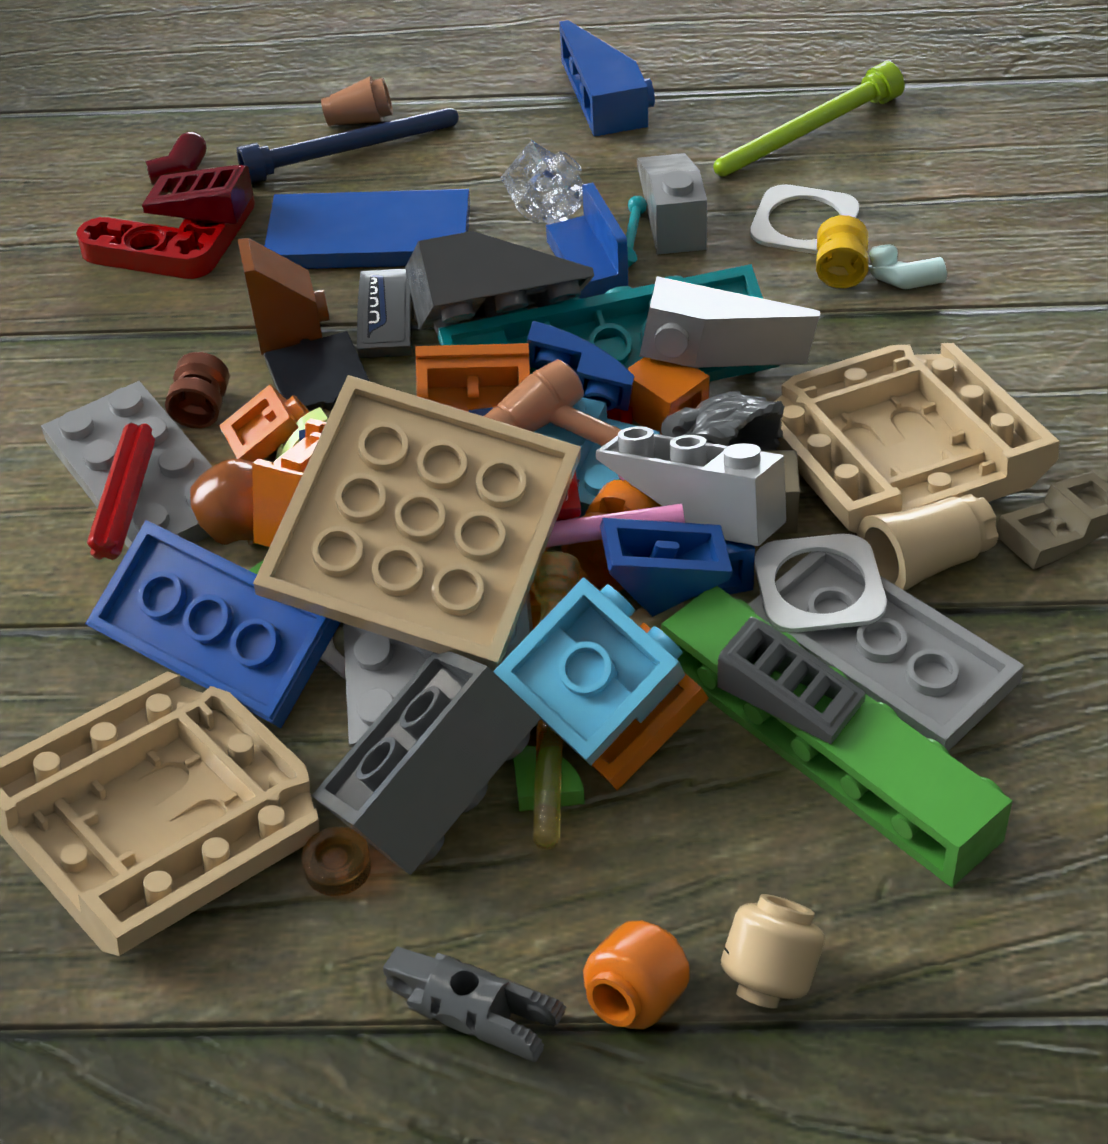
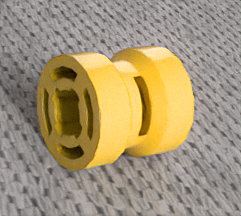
[816,215,868,288]

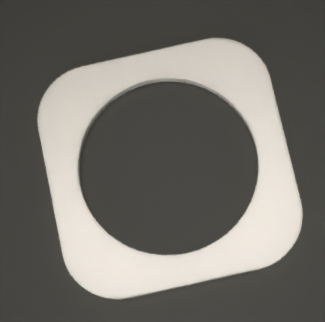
[750,185,859,254]
[754,533,887,633]

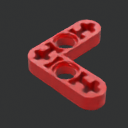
[76,195,255,279]

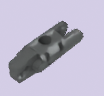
[383,947,566,1062]

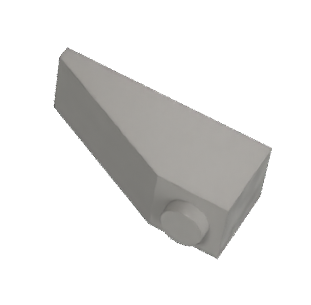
[637,153,707,255]
[640,276,820,368]

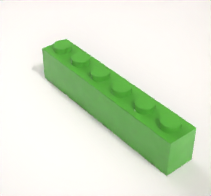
[661,586,1013,888]

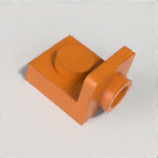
[219,384,309,462]

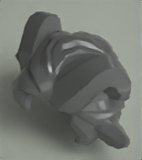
[661,391,785,451]

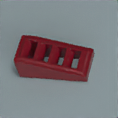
[142,165,253,224]

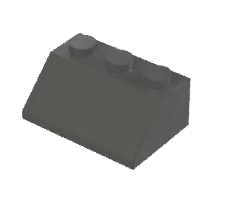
[312,651,541,875]

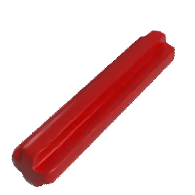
[87,423,155,560]

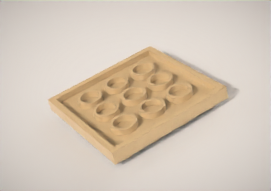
[253,375,581,671]

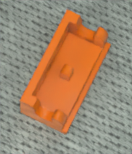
[415,343,530,412]

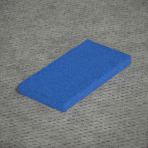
[264,189,470,269]
[85,520,341,728]

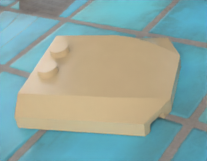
[774,343,1060,533]
[0,671,319,956]

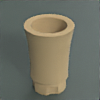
[857,494,999,591]

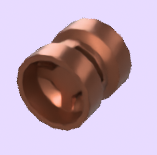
[165,352,230,428]

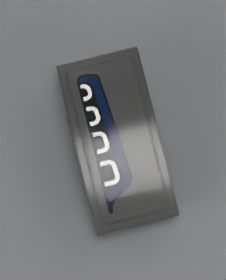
[357,269,414,358]

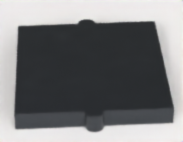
[263,331,369,412]

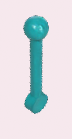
[626,196,647,268]

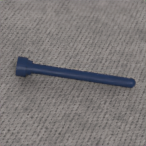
[237,108,459,184]

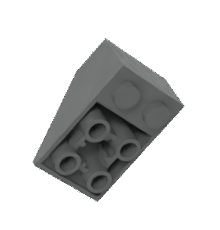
[405,231,595,334]

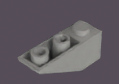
[596,426,786,546]

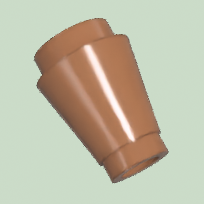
[321,76,393,126]

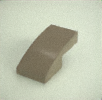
[996,471,1108,570]

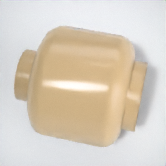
[721,894,825,1008]

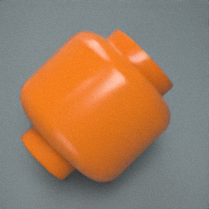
[583,920,690,1029]

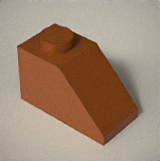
[238,238,329,355]

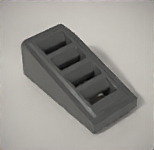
[717,616,866,744]

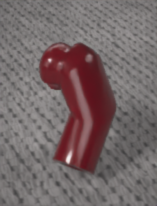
[145,132,207,184]

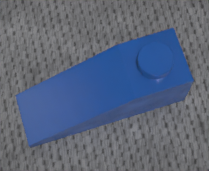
[559,20,655,137]

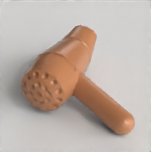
[483,359,621,446]

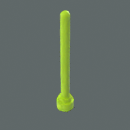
[713,61,905,177]

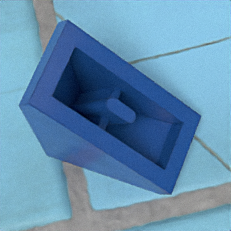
[600,518,733,617]

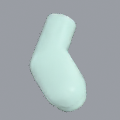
[868,244,947,289]

